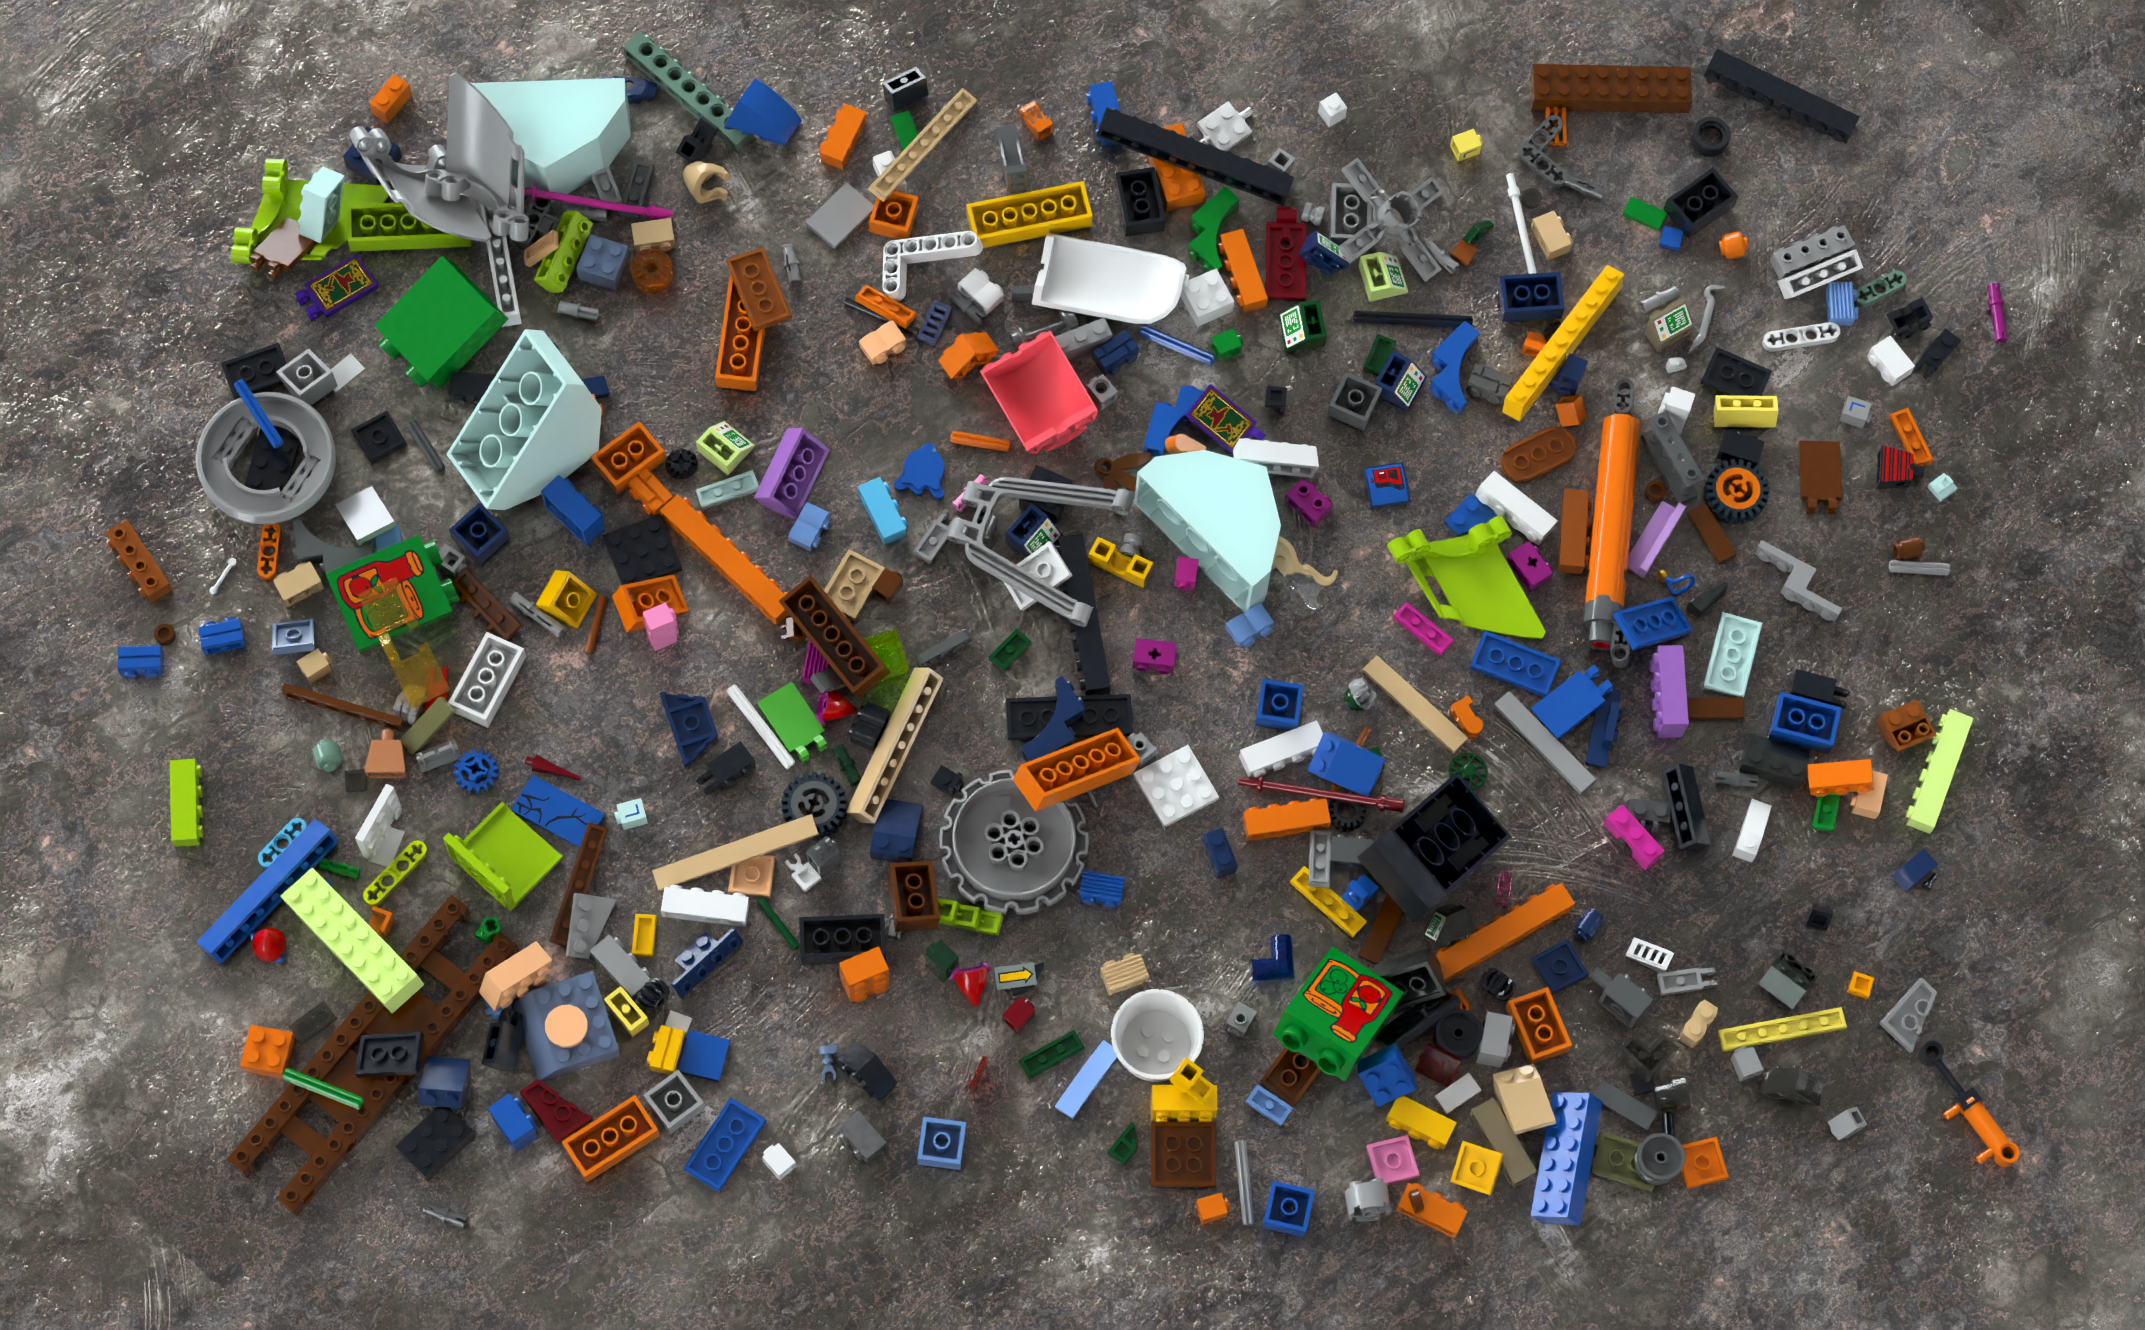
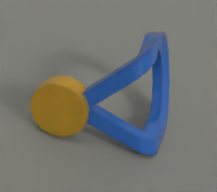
[1657,569,1696,597]

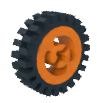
[1703,459,1770,524]

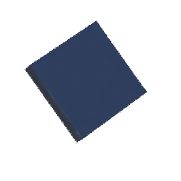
[1530,939,1589,996]

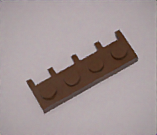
[452,568,523,641]

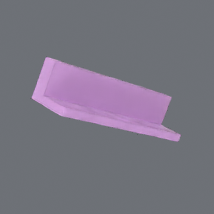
[1628,501,1686,579]

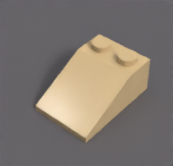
[1493,1063,1556,1135]

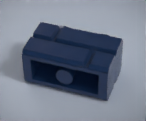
[1091,331,1139,376]
[1202,828,1237,879]

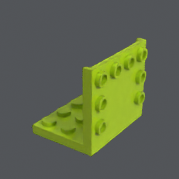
[443,802,563,912]

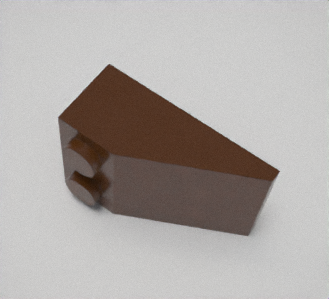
[1260,1047,1324,1108]

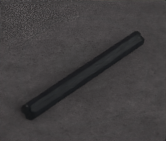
[1353,310,1473,327]

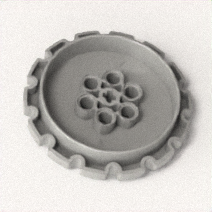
[939,770,1089,915]

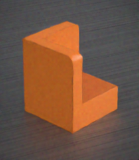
[1555,395,1587,427]
[368,906,395,939]

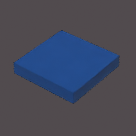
[678,1030,730,1082]

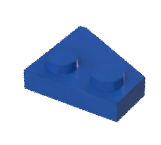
[1444,493,1498,536]

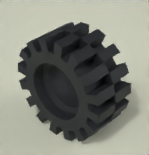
[1328,791,1367,832]

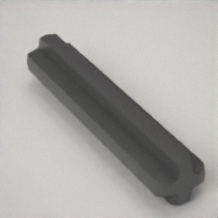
[407,420,445,473]

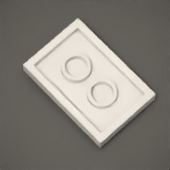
[1004,541,1072,611]

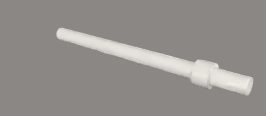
[1506,173,1537,274]

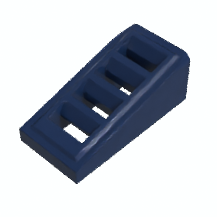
[917,300,952,347]

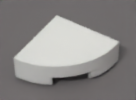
[1666,357,1687,373]

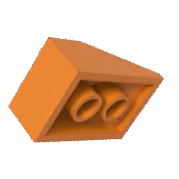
[612,574,689,633]

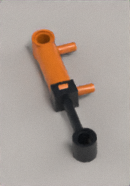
[1918,1040,2020,1167]

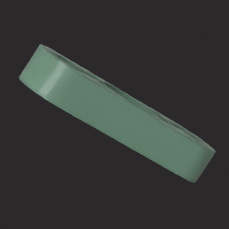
[1854,270,1906,308]

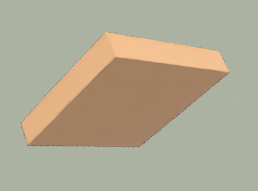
[728,855,776,898]

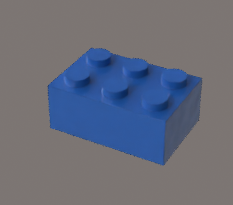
[541,475,605,546]
[1768,692,1842,754]

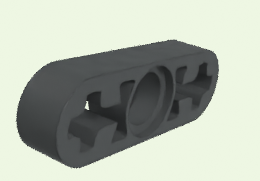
[915,630,972,668]

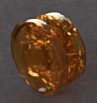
[630,248,674,294]

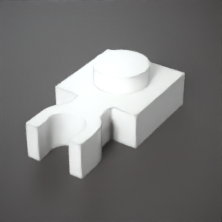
[785,853,821,892]

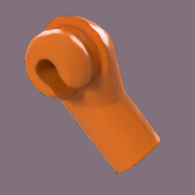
[1452,988,1471,1011]

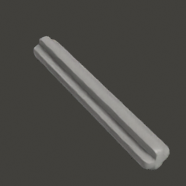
[1234,1140,1255,1225]

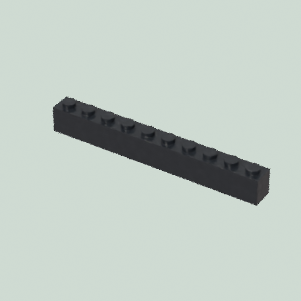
[1096,107,1294,206]

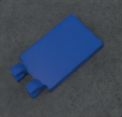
[1531,665,1613,740]

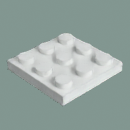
[1133,745,1219,828]
[355,784,402,861]

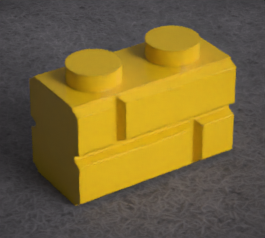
[647,1025,686,1075]

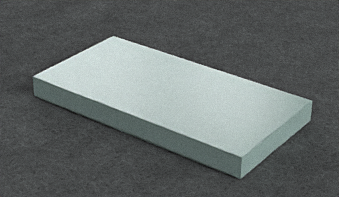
[1703,612,1762,698]

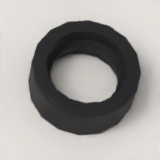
[1691,116,1731,157]

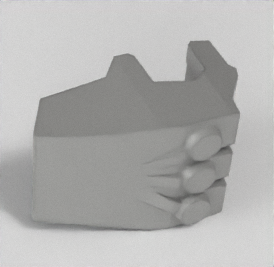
[393,683,427,726]

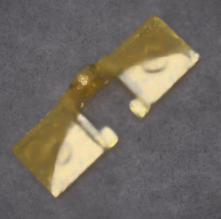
[358,577,450,709]

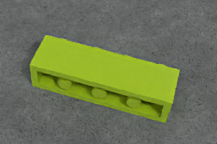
[170,759,204,847]

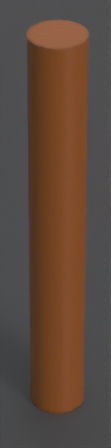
[584,595,607,655]

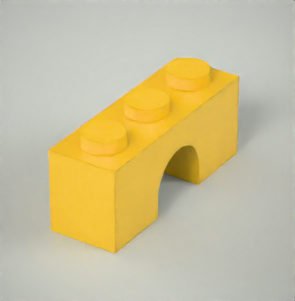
[1088,537,1153,588]

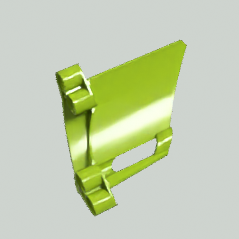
[231,159,390,264]
[1387,515,1546,639]

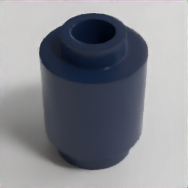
[1574,908,1603,941]

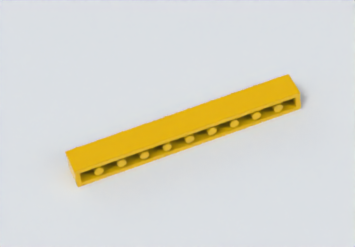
[1502,265,1624,421]

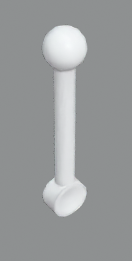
[210,558,237,595]

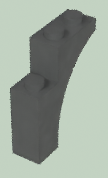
[996,125,1027,192]
[290,519,374,574]

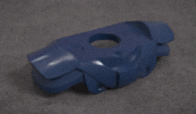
[601,76,657,104]

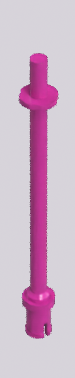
[514,184,673,221]

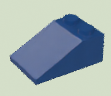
[1308,732,1386,797]

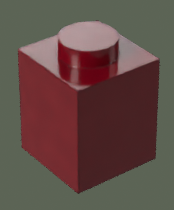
[1002,996,1035,1034]

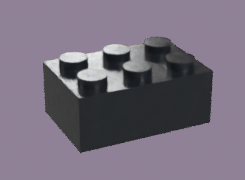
[1115,167,1166,237]
[1663,168,1738,239]
[395,1107,475,1182]

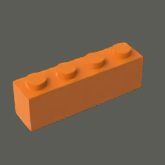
[1217,229,1268,313]
[1243,797,1331,841]

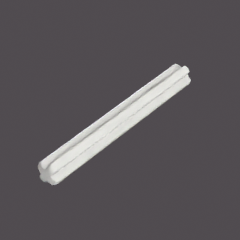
[727,685,795,769]

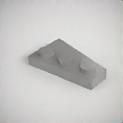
[566,893,617,960]
[1879,977,1937,1053]

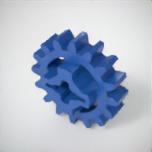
[453,749,499,795]

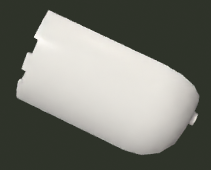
[1032,233,1189,324]

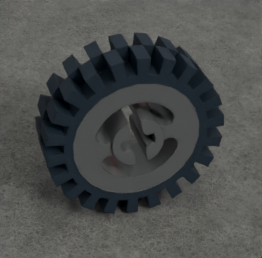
[781,772,847,839]

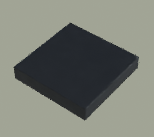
[351,410,407,465]

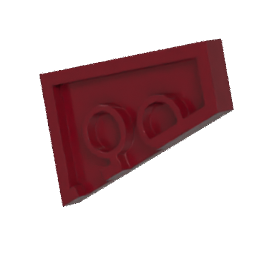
[520,1079,593,1144]

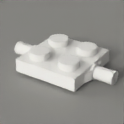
[1196,101,1253,151]

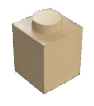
[297,648,332,684]

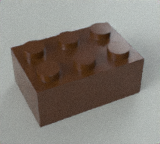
[887,861,940,932]

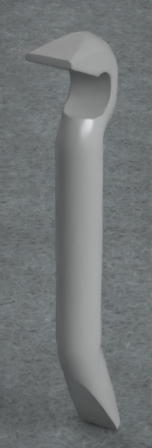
[1688,285,1726,354]

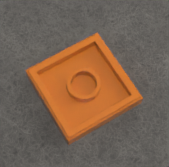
[1681,1137,1729,1189]

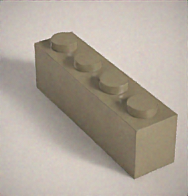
[1469,1098,1538,1188]

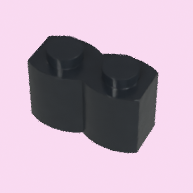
[848,701,891,751]

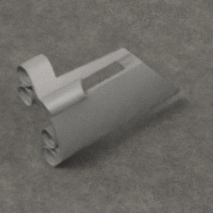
[425,72,529,241]
[349,126,492,242]

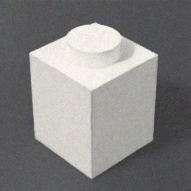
[1318,93,1347,127]
[762,1143,796,1180]

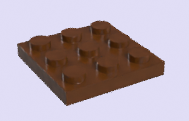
[1151,1122,1216,1188]

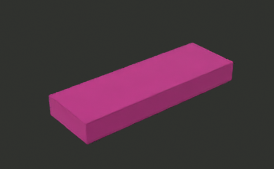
[1393,601,1454,657]

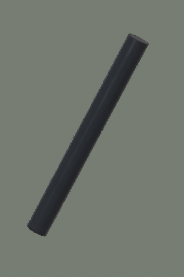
[844,297,920,336]

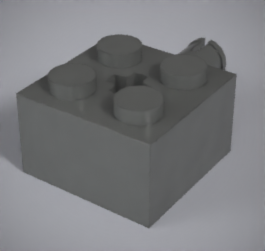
[1589,967,1653,1029]

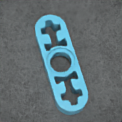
[258,818,307,869]

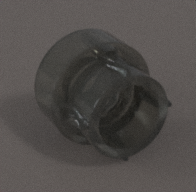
[1652,1074,1691,1113]

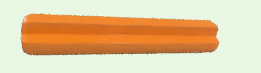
[950,431,1011,452]

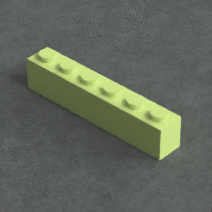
[1905,709,1973,834]

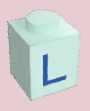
[614,798,648,830]

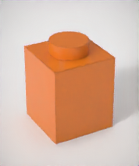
[1195,1193,1230,1224]

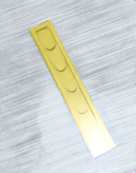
[1717,1007,1847,1052]

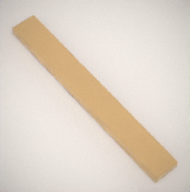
[868,88,978,202]
[652,814,819,891]

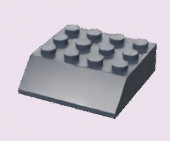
[513,971,621,1082]

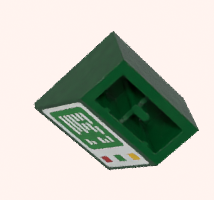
[1278,300,1327,352]

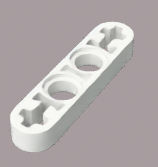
[1762,322,1840,352]

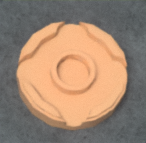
[545,1005,588,1048]

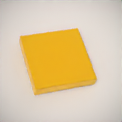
[1450,1141,1504,1195]

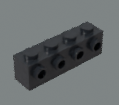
[1662,764,1711,852]

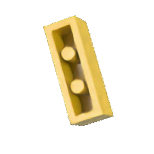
[1386,1096,1457,1150]

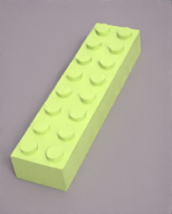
[280,868,424,1013]

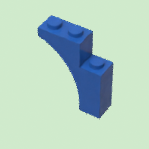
[1430,321,1480,415]
[1143,385,1203,457]

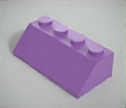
[754,428,830,519]

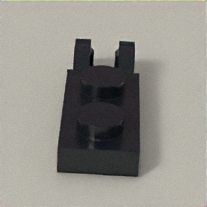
[1913,328,1961,380]

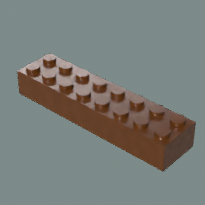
[1530,64,1692,113]

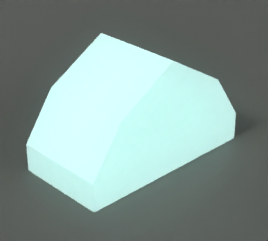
[471,78,631,203]
[447,329,602,510]
[1134,450,1281,612]

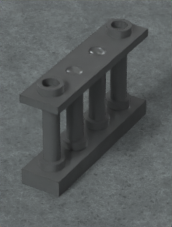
[1641,411,1705,504]

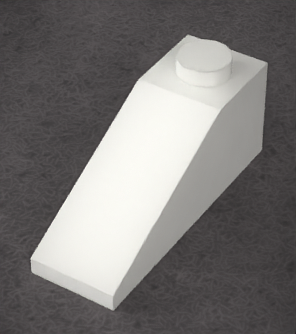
[1732,799,1771,863]

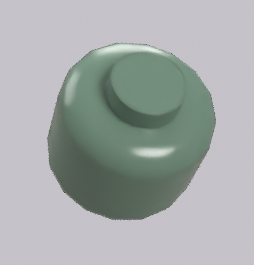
[313,739,342,772]

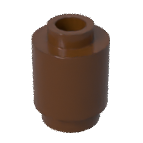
[1893,536,1925,560]

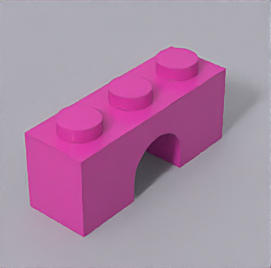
[1603,804,1665,871]

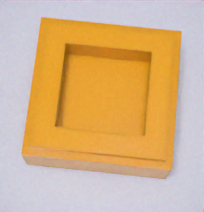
[1847,971,1875,999]

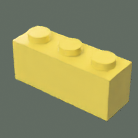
[1713,395,1778,428]

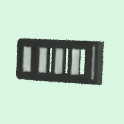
[1687,582,1728,618]

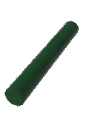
[756,896,800,951]

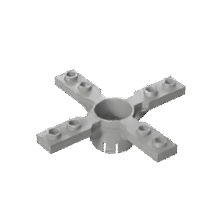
[1337,157,1444,282]

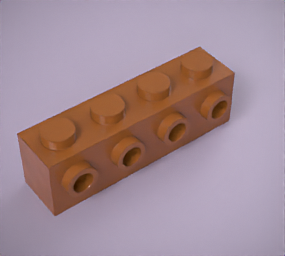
[1557,489,1592,574]
[106,519,173,604]

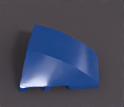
[724,78,802,146]

